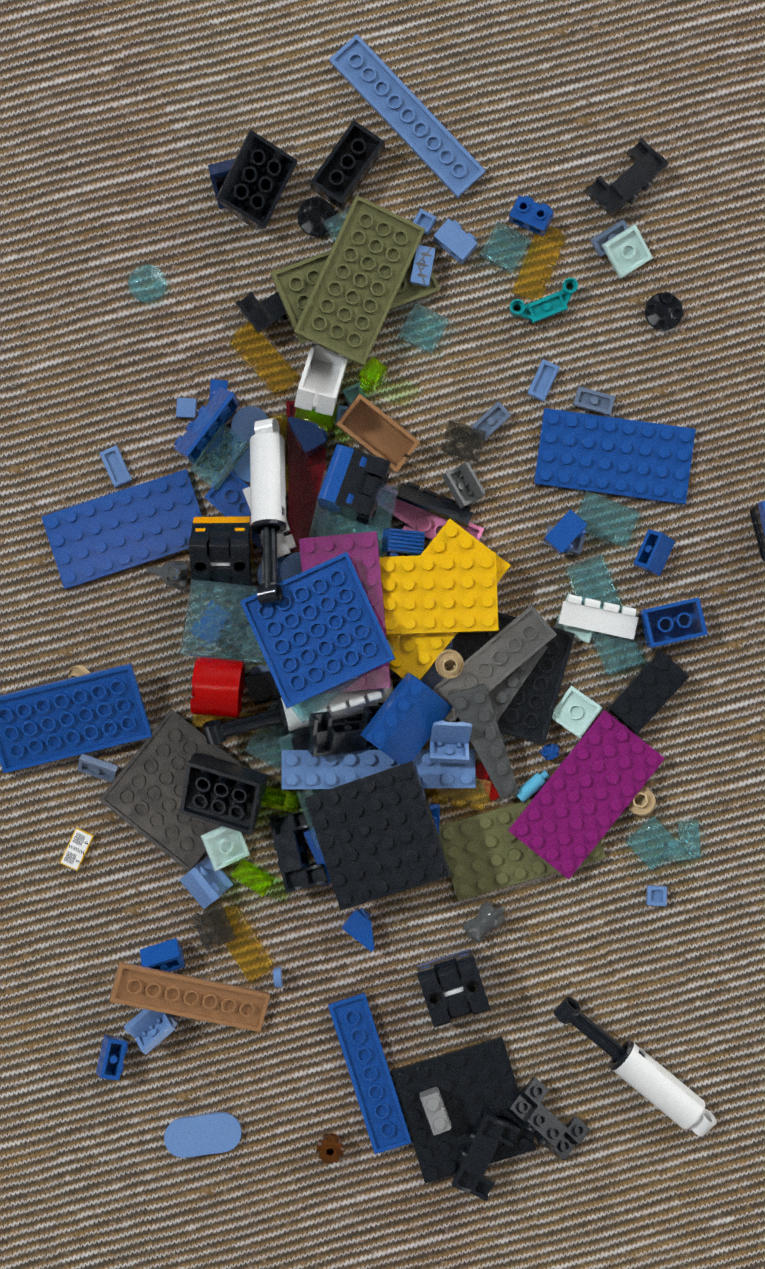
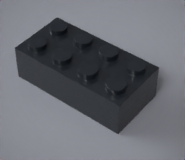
[310,120,385,210]
[606,651,690,734]

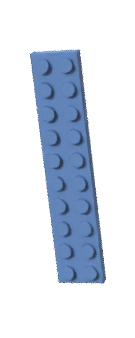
[329,34,486,198]
[281,749,476,790]

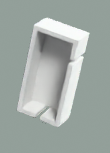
[294,343,348,416]

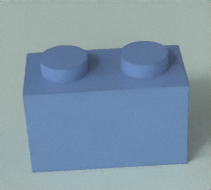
[433,218,477,265]

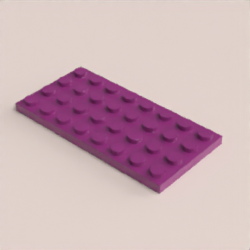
[299,531,391,694]
[508,710,665,879]

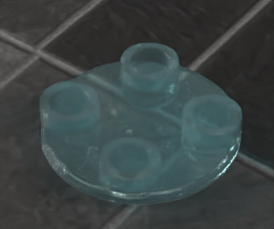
[128,264,167,303]

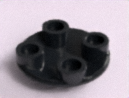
[297,197,335,236]
[645,292,683,331]

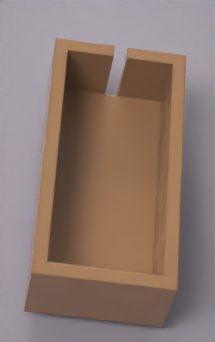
[334,394,420,473]

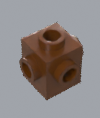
[316,1133,345,1164]

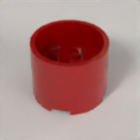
[190,656,245,719]

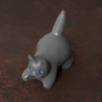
[146,561,189,589]
[463,902,505,943]

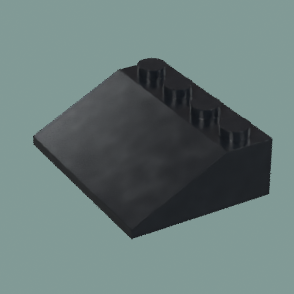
[216,130,298,230]
[179,753,268,835]

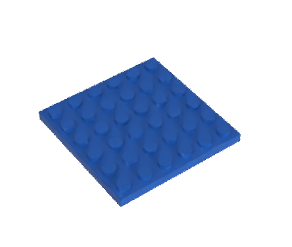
[240,552,396,709]

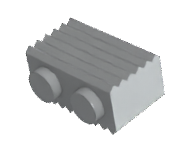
[420,1087,451,1135]

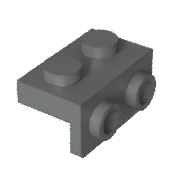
[442,462,486,509]

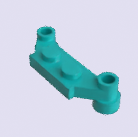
[509,278,578,324]

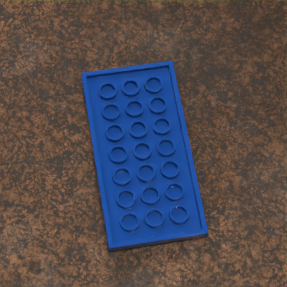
[534,408,696,505]
[41,469,202,589]
[0,663,152,773]

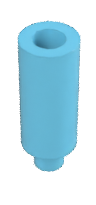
[516,770,550,803]

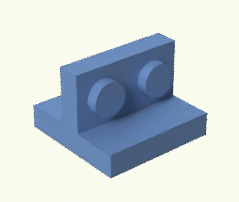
[180,856,234,909]
[124,1009,178,1055]

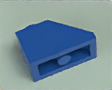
[342,907,374,952]

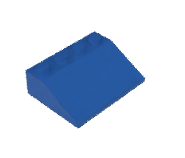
[174,388,240,465]
[360,672,453,765]

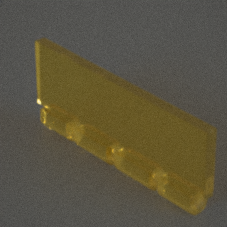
[512,225,567,300]
[229,321,300,394]
[423,778,492,811]
[209,904,273,983]

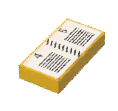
[60,827,95,871]

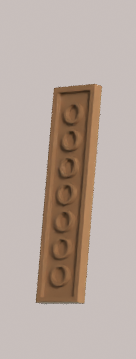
[109,962,270,1032]

